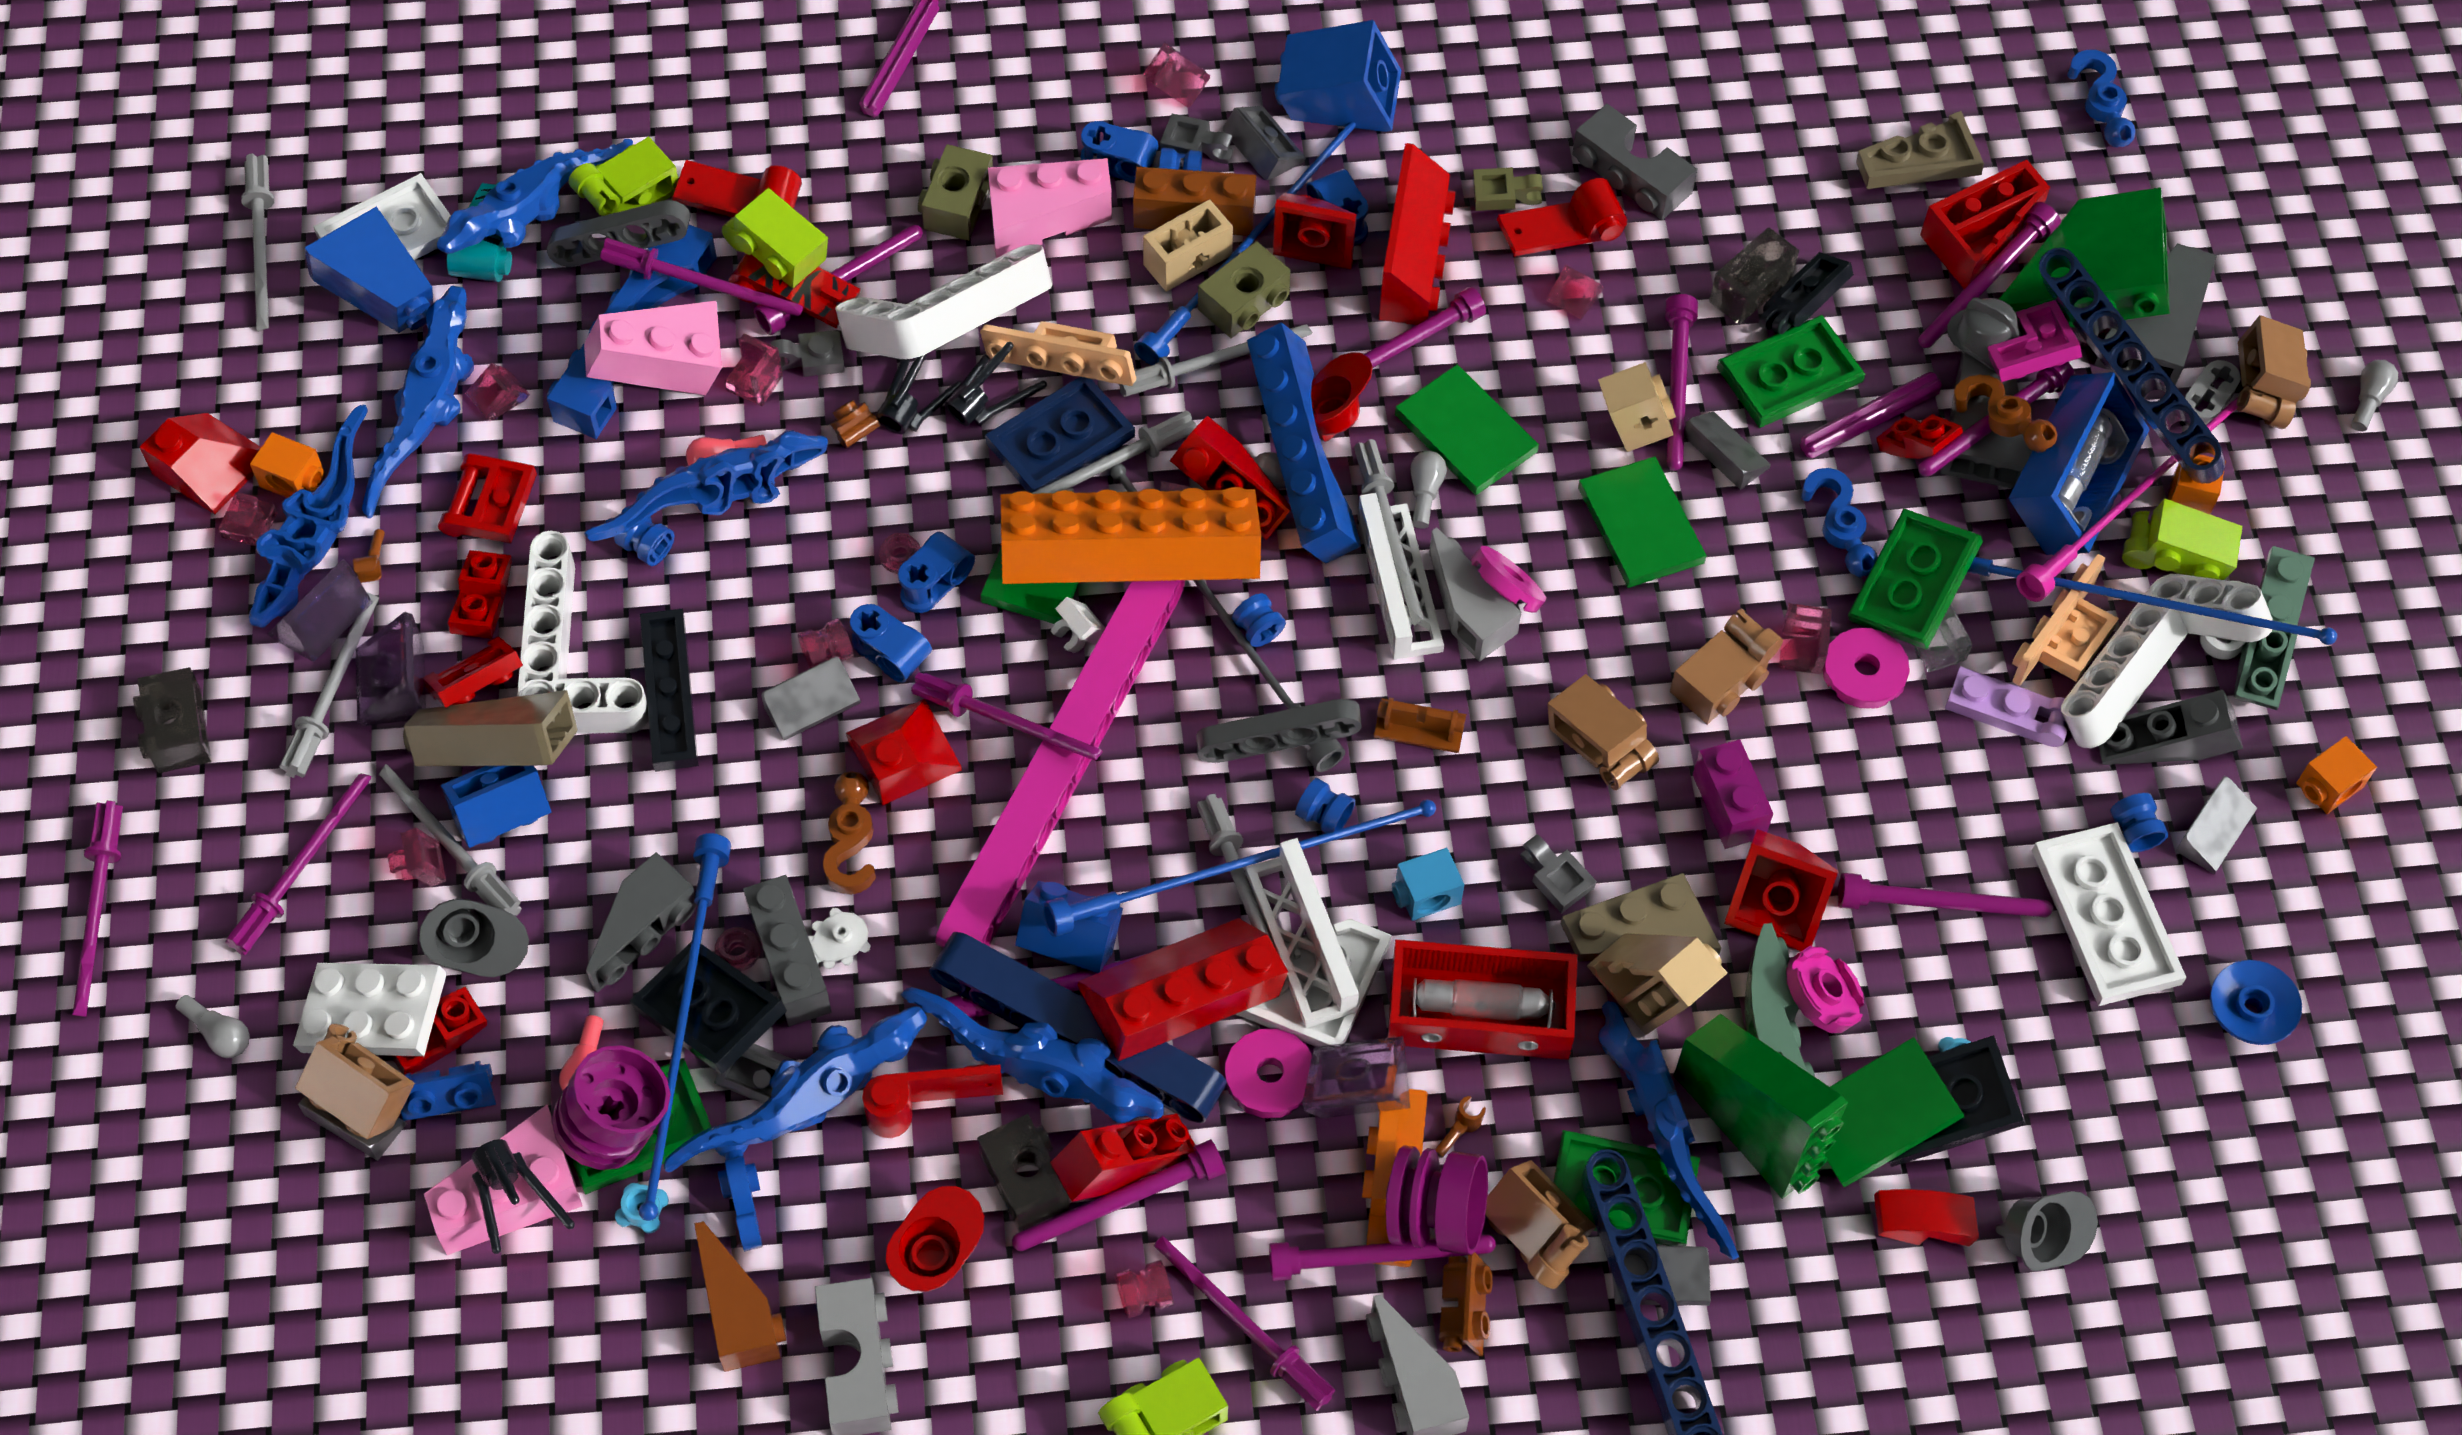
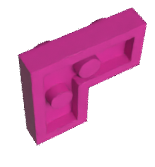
[1987,300,2082,382]

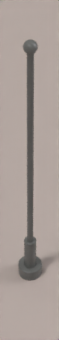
[1110,464,1345,772]

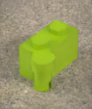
[569,136,679,216]
[721,188,828,288]
[2122,498,2243,580]
[1098,1357,1228,1435]

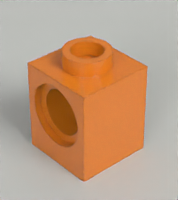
[250,432,324,498]
[2168,454,2226,514]
[2296,736,2377,814]

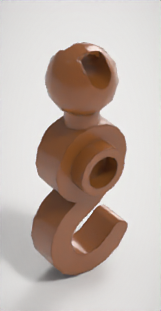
[1954,374,2058,453]
[823,771,876,895]

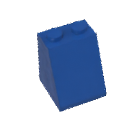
[1275,20,1402,132]
[305,206,433,333]

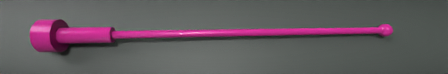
[2016,397,2238,602]

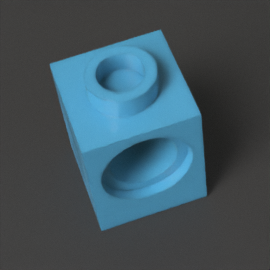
[1392,847,1464,921]

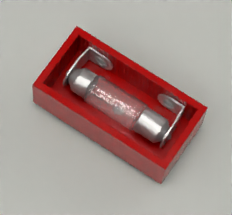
[1387,939,1578,1060]

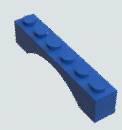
[547,224,717,439]
[1247,322,1361,564]

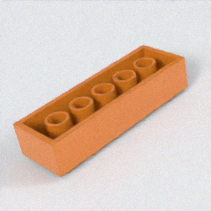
[1001,487,1261,584]

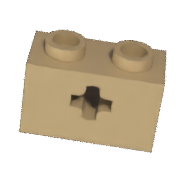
[1143,199,1233,292]
[1598,362,1676,452]

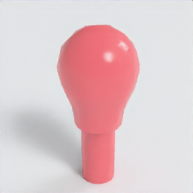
[686,435,767,465]
[559,1015,604,1091]

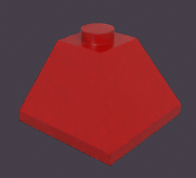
[1273,193,1356,269]
[139,413,261,515]
[846,699,962,805]
[1724,829,1838,951]

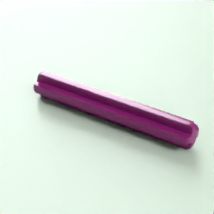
[859,0,939,117]
[1799,372,1942,458]

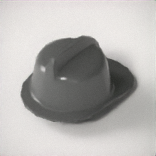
[1947,297,2028,375]
[419,899,529,977]
[1995,1191,2098,1271]

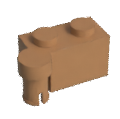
[2236,315,2311,430]
[1670,609,1783,725]
[1548,674,1659,790]
[295,1024,415,1139]
[1485,1160,1596,1289]

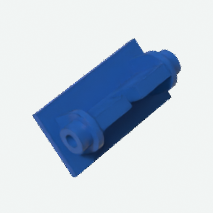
[401,1061,496,1121]

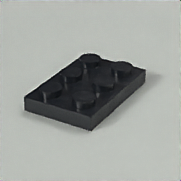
[629,941,787,1075]
[1889,1035,2025,1167]

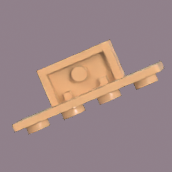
[980,321,1136,386]
[2012,554,2119,686]

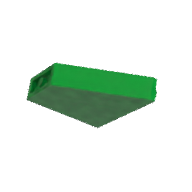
[1999,187,2170,327]
[1673,1014,1848,1199]

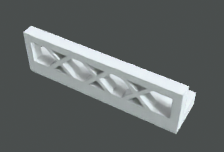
[1358,493,1444,660]
[1245,838,1359,1028]

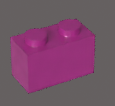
[1692,739,1774,849]

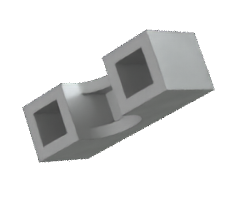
[815,1278,899,1435]

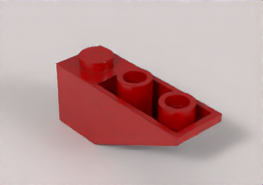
[1169,416,1291,540]
[1050,1113,1196,1202]

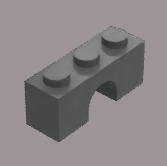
[1572,103,1697,221]
[743,875,832,1027]

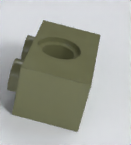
[918,144,993,241]
[1198,241,1290,339]

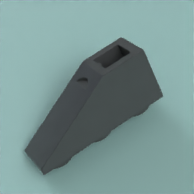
[2099,690,2243,765]
[586,852,697,993]

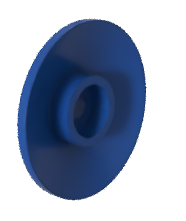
[2210,960,2302,1045]

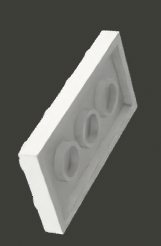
[2032,822,2186,1006]

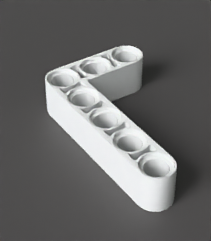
[835,244,1052,359]
[517,531,649,734]
[2061,574,2273,748]

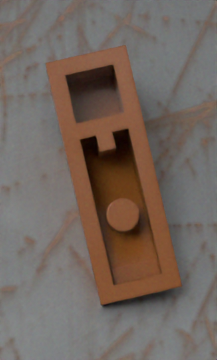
[694,1221,787,1372]

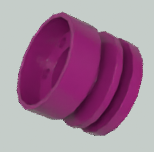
[552,1045,671,1170]
[1386,1145,1488,1255]

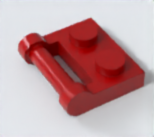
[438,454,537,544]
[422,636,523,708]

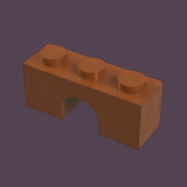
[1133,167,1256,236]

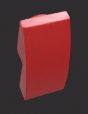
[1876,414,1963,459]
[448,550,512,639]
[391,986,487,1076]
[1874,1189,1979,1247]

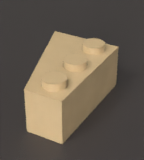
[1587,933,1728,1035]

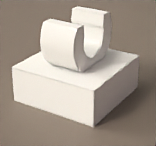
[1051,597,1105,653]

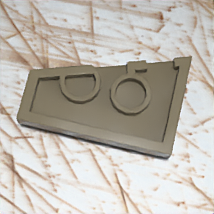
[1856,111,1984,189]
[1560,873,1721,962]

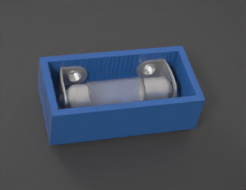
[2008,372,2150,555]

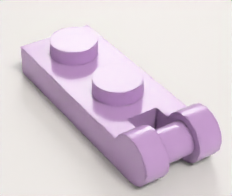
[1945,666,2067,747]

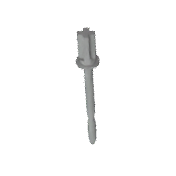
[241,153,274,332]
[1119,324,1313,397]
[1032,410,1197,494]
[1354,439,1424,626]
[279,592,380,778]
[379,764,522,915]
[1197,794,1276,949]

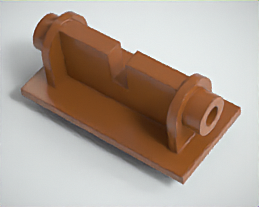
[1374,697,1467,753]
[1439,1252,1493,1356]

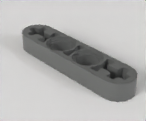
[547,200,691,267]
[1196,699,1362,763]

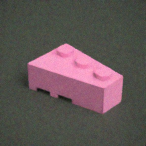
[988,158,1112,258]
[584,301,722,395]
[424,1105,583,1255]

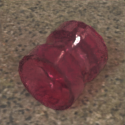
[798,618,854,668]
[1115,1260,1174,1319]

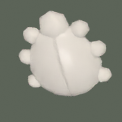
[808,908,871,970]

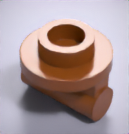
[830,400,880,449]

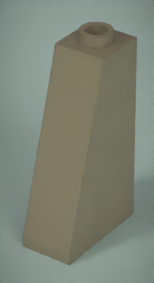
[403,690,578,766]

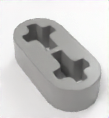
[2183,360,2241,426]

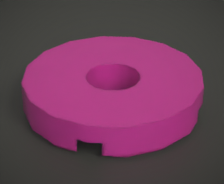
[1471,546,1546,613]
[1822,628,1910,708]
[1786,946,1864,1033]
[1225,1029,1315,1118]

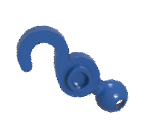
[2067,50,2135,148]
[1801,468,1878,577]
[714,1122,763,1252]

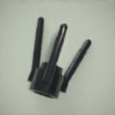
[945,342,1048,427]
[877,354,962,434]
[472,1139,575,1254]

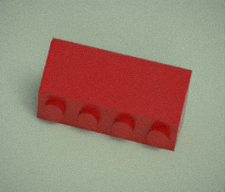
[1379,143,1456,325]
[1077,918,1288,1061]

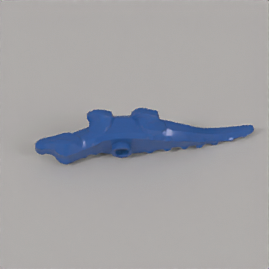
[437,139,633,254]
[362,286,474,519]
[249,405,368,628]
[584,430,828,541]
[901,987,1164,1123]
[1598,1001,1739,1260]
[664,1006,927,1172]

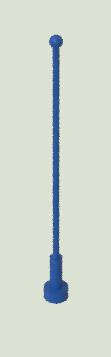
[1134,122,1357,365]
[1967,557,2337,645]
[1042,799,1436,937]
[639,833,731,1221]

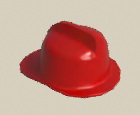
[1311,352,1373,442]
[886,1186,984,1292]

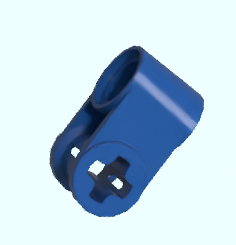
[1080,121,1159,183]
[1306,169,1368,246]
[898,531,975,613]
[850,604,932,683]

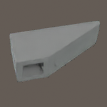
[1429,527,1521,662]
[1366,1295,1469,1435]

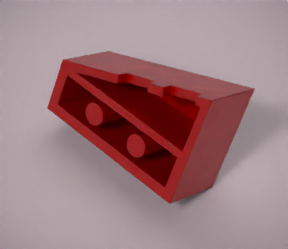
[1920,159,2050,289]

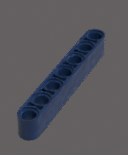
[2039,247,2225,484]
[929,932,1227,1123]
[1581,1149,1723,1435]

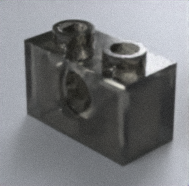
[1709,227,1800,325]
[133,667,212,773]
[977,1114,1070,1232]

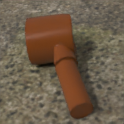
[353,529,385,583]
[1435,1096,1486,1158]

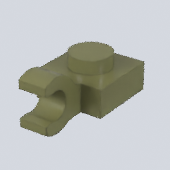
[1473,167,1543,211]

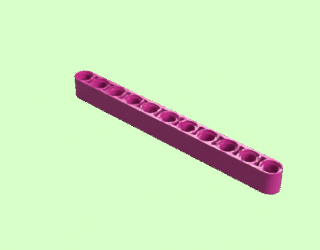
[935,580,1185,948]

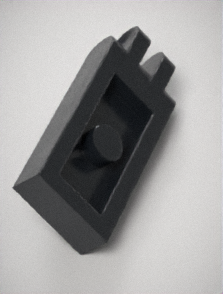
[1759,252,1854,334]

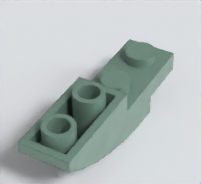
[2234,546,2315,710]
[1745,923,1815,1077]

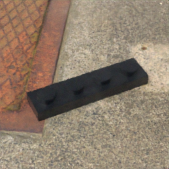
[640,608,699,772]

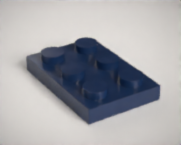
[985,377,1135,493]

